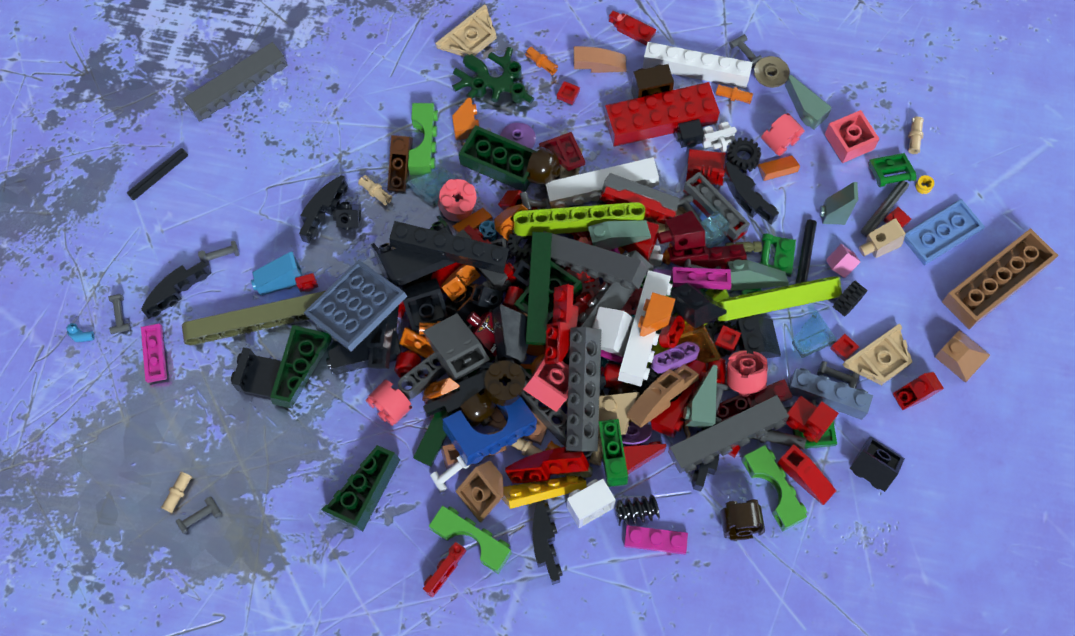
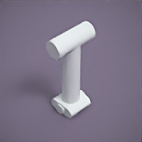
[430,456,471,493]

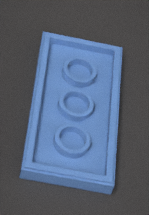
[904,199,985,266]

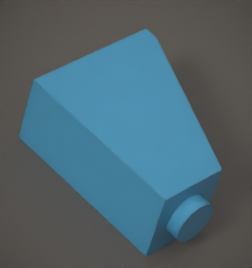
[251,251,303,296]

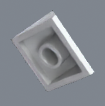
[592,307,634,357]

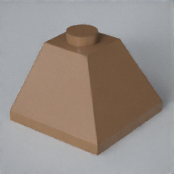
[935,330,990,383]
[455,461,504,522]

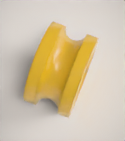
[915,175,934,194]

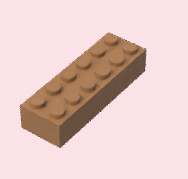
[942,228,1059,329]

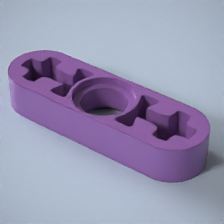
[651,342,700,374]

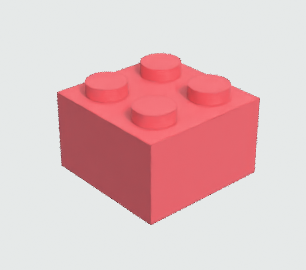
[824,110,879,163]
[523,356,569,412]

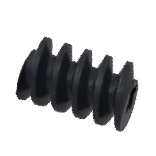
[616,495,660,526]

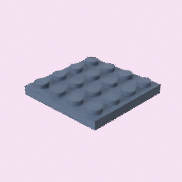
[304,260,407,351]

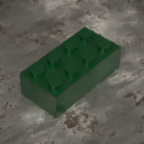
[459,125,538,192]

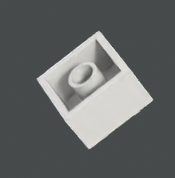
[567,479,616,528]

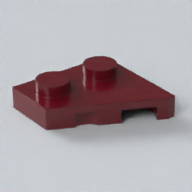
[539,132,585,171]

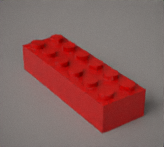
[604,82,720,147]

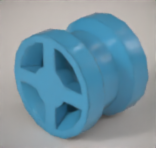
[479,220,498,242]

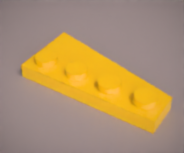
[502,476,587,509]

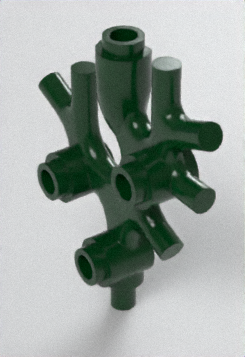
[452,47,534,104]

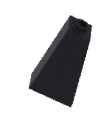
[326,331,401,375]

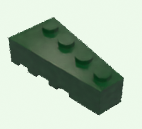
[270,325,332,409]
[321,445,400,532]

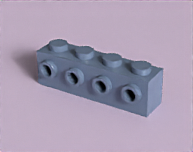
[788,368,873,420]

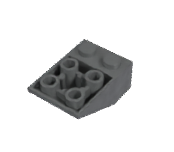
[423,314,490,381]

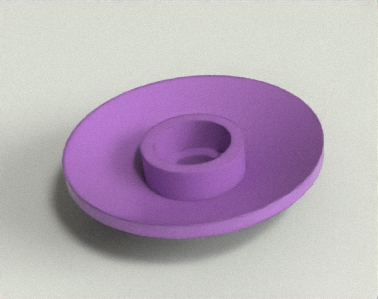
[500,122,536,149]
[621,422,652,445]

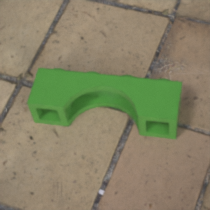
[408,103,438,175]
[741,445,807,532]
[429,505,512,574]

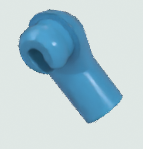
[66,323,95,342]

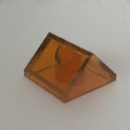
[676,323,721,363]

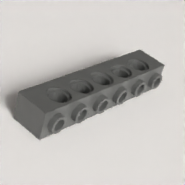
[566,327,602,451]

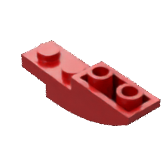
[545,284,579,365]
[505,447,589,484]

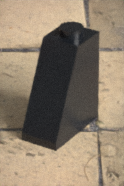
[491,305,529,365]

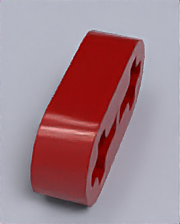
[659,316,685,348]

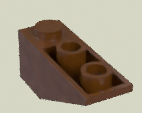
[387,135,413,192]

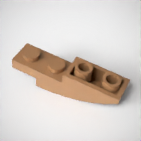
[627,364,699,428]

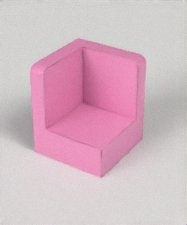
[826,244,860,278]

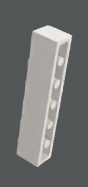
[643,42,753,89]
[546,157,659,209]
[618,270,673,386]

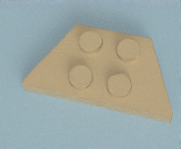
[435,4,497,57]
[842,324,912,386]
[565,392,640,437]

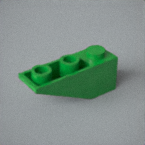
[599,419,628,487]

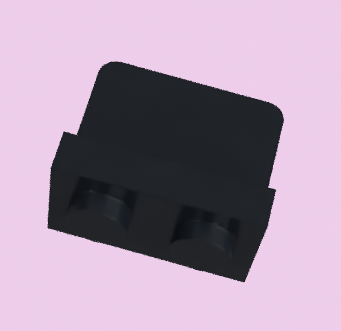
[231,347,281,398]

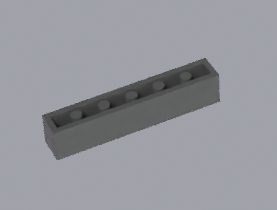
[183,42,288,122]
[543,231,648,289]
[569,250,652,349]
[668,395,789,473]

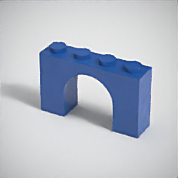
[443,396,537,466]

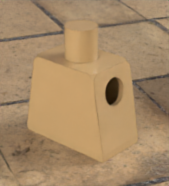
[859,218,906,258]

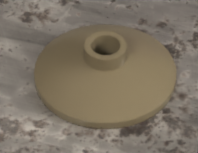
[754,56,790,88]

